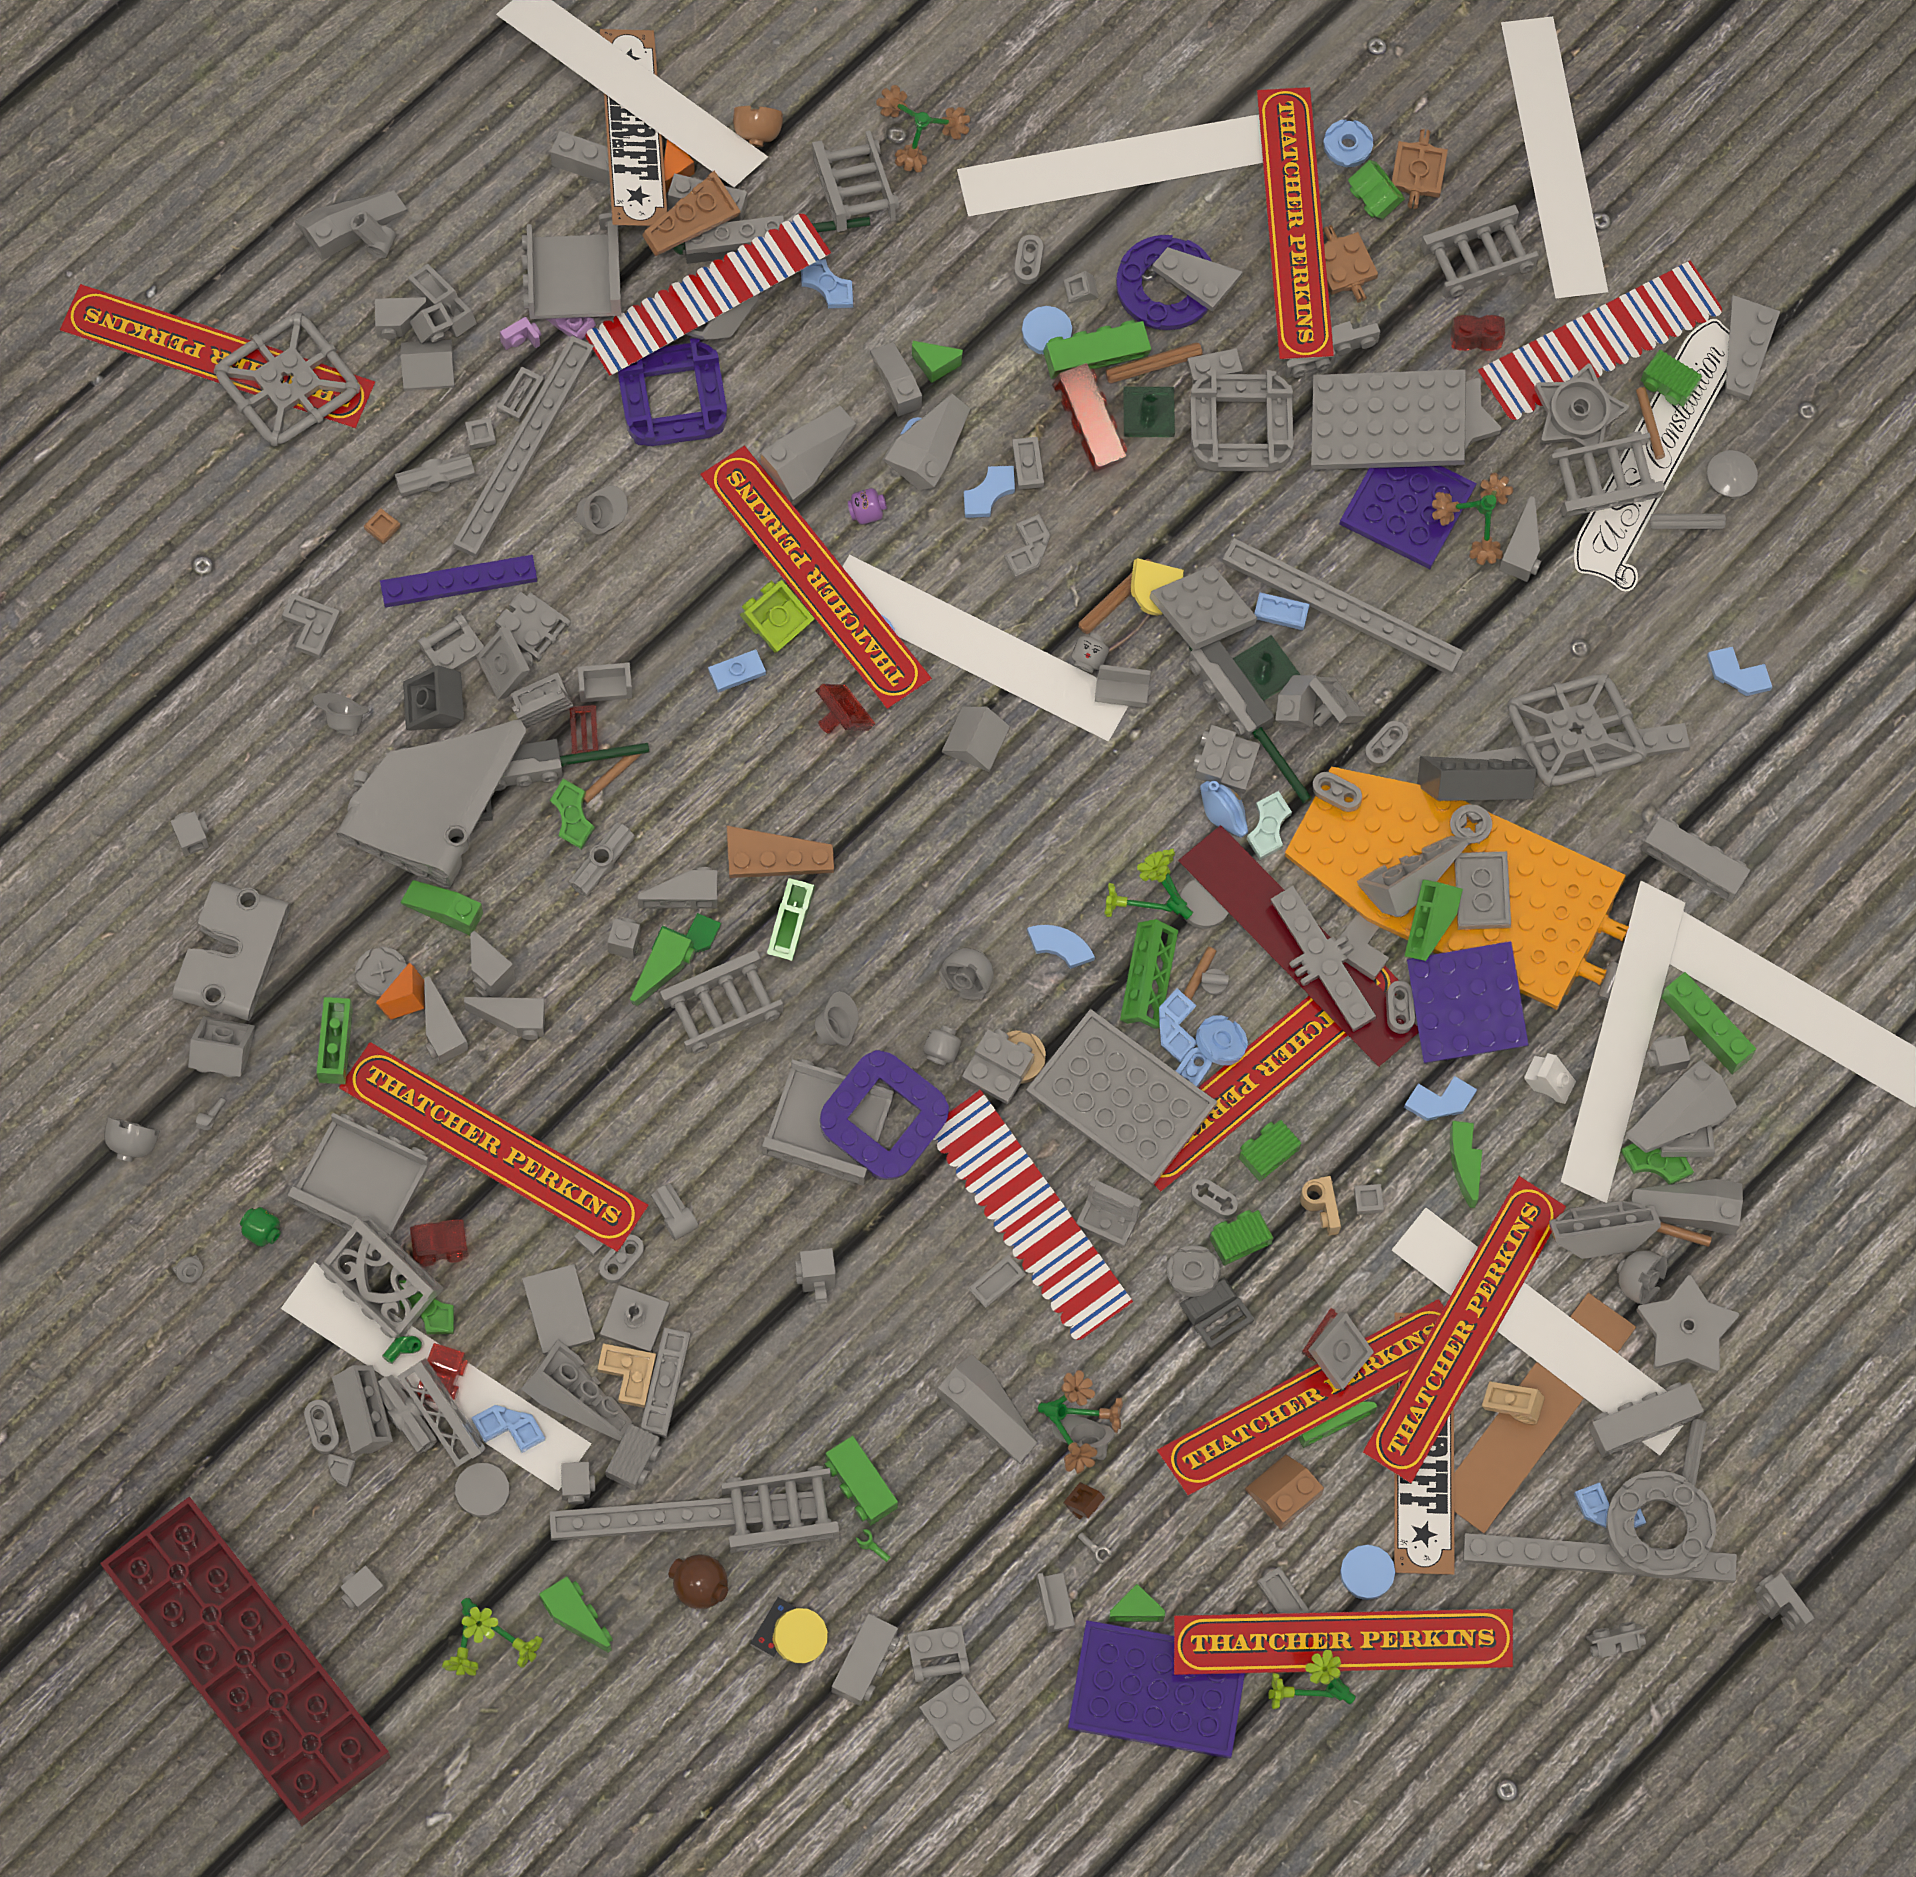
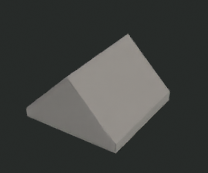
[400,339,455,391]
[942,707,1010,772]

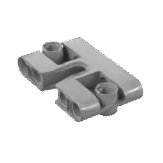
[172,881,291,1021]

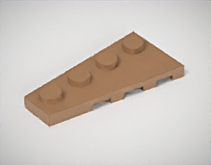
[642,170,741,256]
[727,826,834,878]

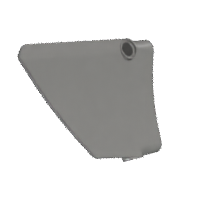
[336,720,526,889]

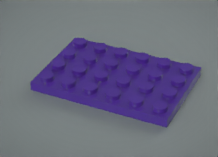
[1068,1620,1245,1759]

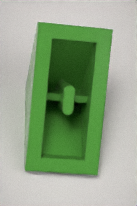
[912,341,963,383]
[1109,1584,1165,1622]

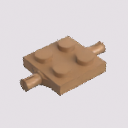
[1392,129,1448,209]
[1323,225,1378,303]

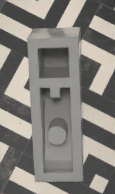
[870,342,922,417]
[1499,496,1541,582]
[638,867,718,909]
[424,976,468,1064]
[464,997,545,1040]

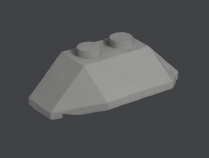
[687,294,759,340]
[1549,1201,1661,1259]

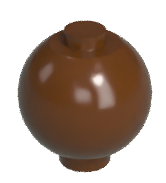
[668,1554,728,1610]

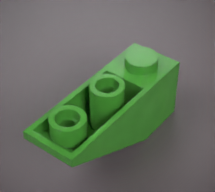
[539,1577,613,1653]

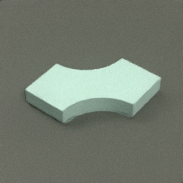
[1247,791,1292,860]

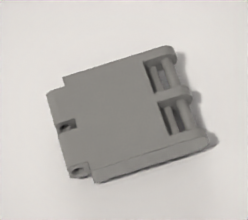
[495,592,571,662]

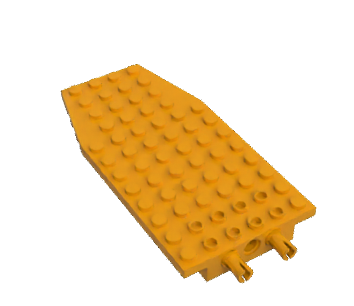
[1285,766,1629,1010]

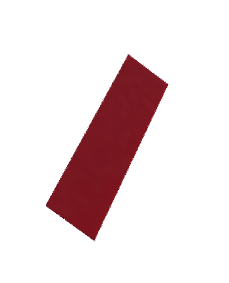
[1178,825,1419,1067]

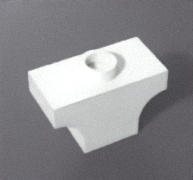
[1524,1053,1576,1104]

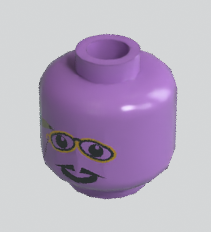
[848,488,887,525]

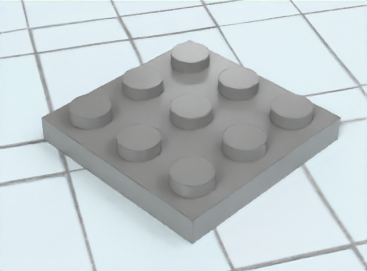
[1150,565,1257,651]

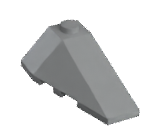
[761,406,856,502]
[1357,836,1468,917]
[1631,1179,1743,1235]
[521,1340,632,1441]

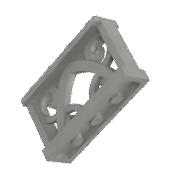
[319,1216,444,1338]

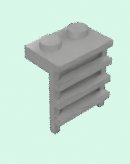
[511,672,574,728]
[1076,1179,1142,1249]

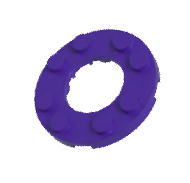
[1116,235,1211,330]

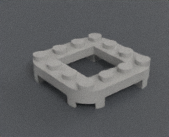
[1190,370,1294,471]

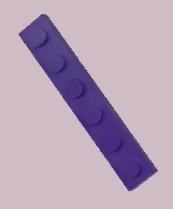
[380,555,537,608]

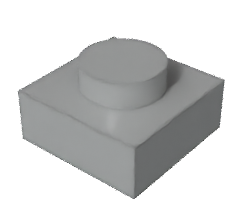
[465,418,496,449]
[1353,1184,1384,1215]

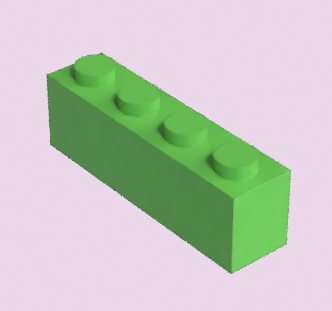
[1043,320,1151,379]
[1661,972,1756,1074]

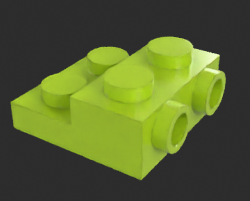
[739,580,814,653]

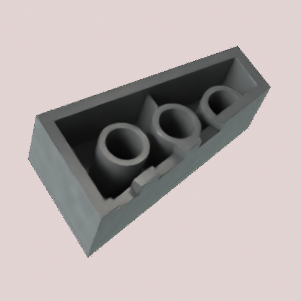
[1417,756,1536,801]

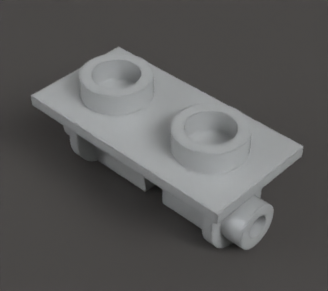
[1586,1622,1646,1659]

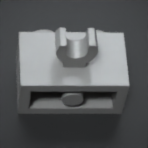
[795,1248,835,1304]

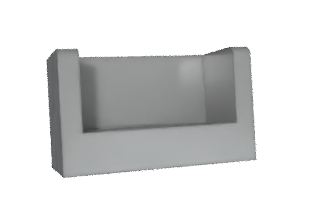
[578,663,632,702]

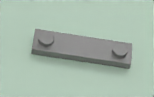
[640,1327,691,1438]

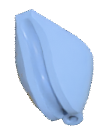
[1200,781,1248,838]

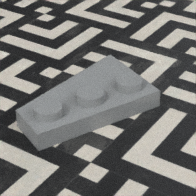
[1152,247,1243,312]

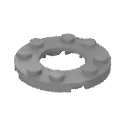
[1606,1471,1716,1579]

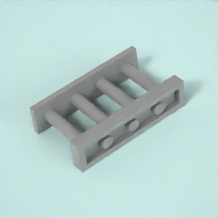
[812,131,899,232]
[1420,205,1539,298]
[1548,431,1665,518]
[660,950,783,1054]
[721,1466,839,1553]

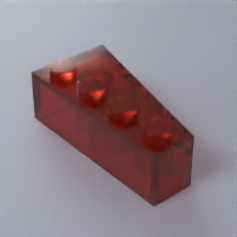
[1052,363,1127,472]

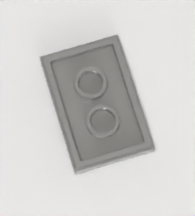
[1454,851,1511,930]
[522,1264,595,1356]

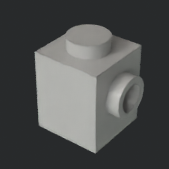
[410,302,453,344]
[170,811,209,857]
[607,918,641,959]
[1647,1035,1691,1074]
[561,1462,595,1504]
[340,1566,385,1613]

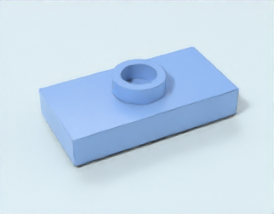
[1254,592,1310,630]
[708,649,766,693]

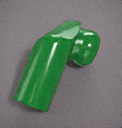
[382,1336,422,1364]

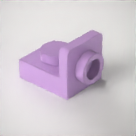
[500,317,541,350]

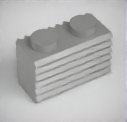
[605,1424,662,1491]

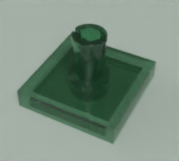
[1123,387,1175,437]
[1233,635,1300,701]

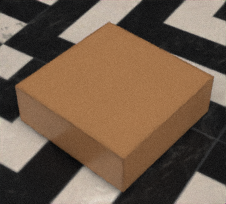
[364,508,401,545]

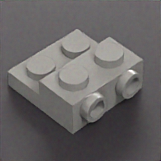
[1192,725,1260,794]
[962,1029,1034,1105]
[1754,1573,1815,1636]

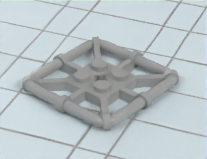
[214,312,360,447]
[1507,673,1647,787]

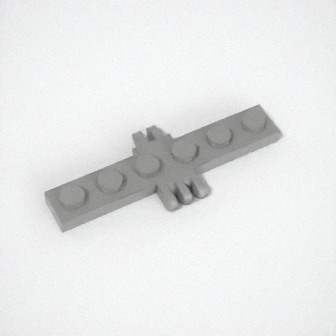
[1271,886,1376,1032]

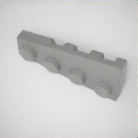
[1725,295,1780,401]

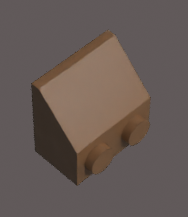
[1245,1454,1324,1530]

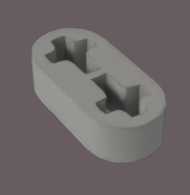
[1191,1179,1238,1219]

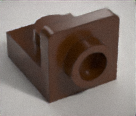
[1063,1482,1105,1519]

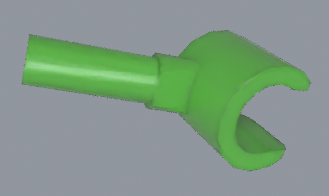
[856,1529,891,1562]

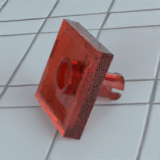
[815,684,875,734]

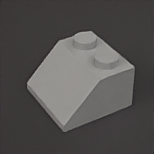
[470,931,515,998]
[188,1016,255,1077]

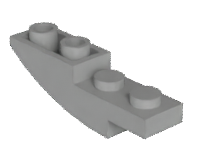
[1284,321,1380,378]

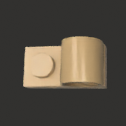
[1300,1176,1341,1236]
[1482,1381,1545,1424]

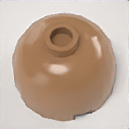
[733,106,783,147]

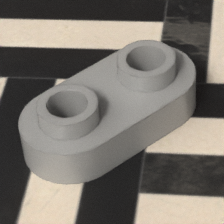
[1014,235,1043,284]
[1365,721,1408,767]
[1313,772,1362,812]
[1386,981,1415,1034]
[599,1235,644,1283]
[304,1400,340,1454]

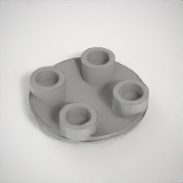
[1706,450,1758,500]

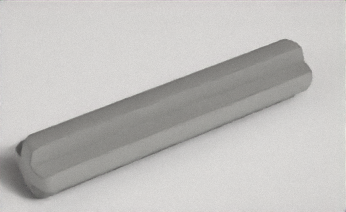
[1650,514,1726,529]
[1682,1419,1707,1486]

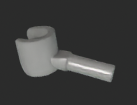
[196,1098,226,1130]
[1078,1532,1111,1564]

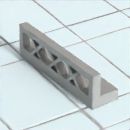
[397,1358,486,1467]

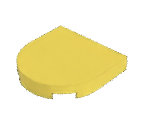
[1131,558,1184,616]

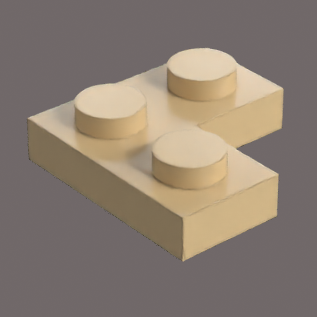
[597,1344,656,1408]

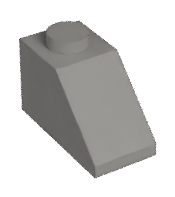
[375,297,427,339]
[1275,675,1318,727]

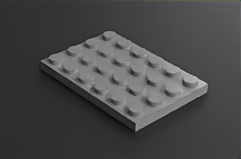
[1311,369,1466,470]
[1026,1009,1217,1186]

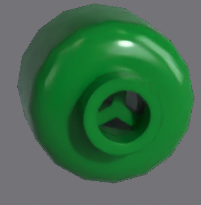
[240,1207,281,1247]

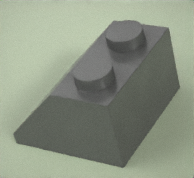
[403,665,464,731]

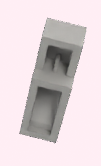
[407,264,477,338]

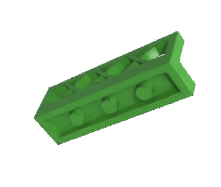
[1120,919,1178,1029]

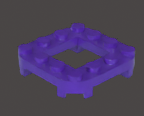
[618,338,727,446]
[819,1050,949,1180]

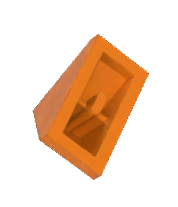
[664,139,695,193]
[376,963,425,1019]

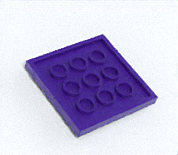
[1339,466,1477,569]
[1407,941,1529,1064]

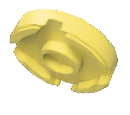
[773,1608,828,1663]

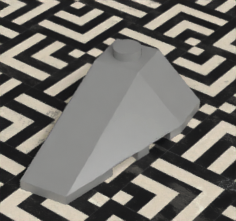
[295,190,408,261]
[882,394,970,490]
[1626,1059,1737,1153]
[937,1355,1037,1464]

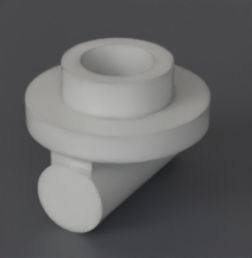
[1201,969,1229,995]
[172,1255,203,1283]

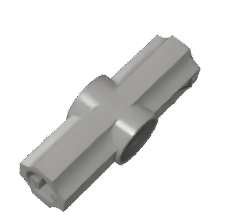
[395,454,475,497]
[569,823,635,897]
[377,1375,437,1454]

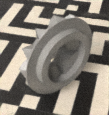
[1450,804,1492,845]

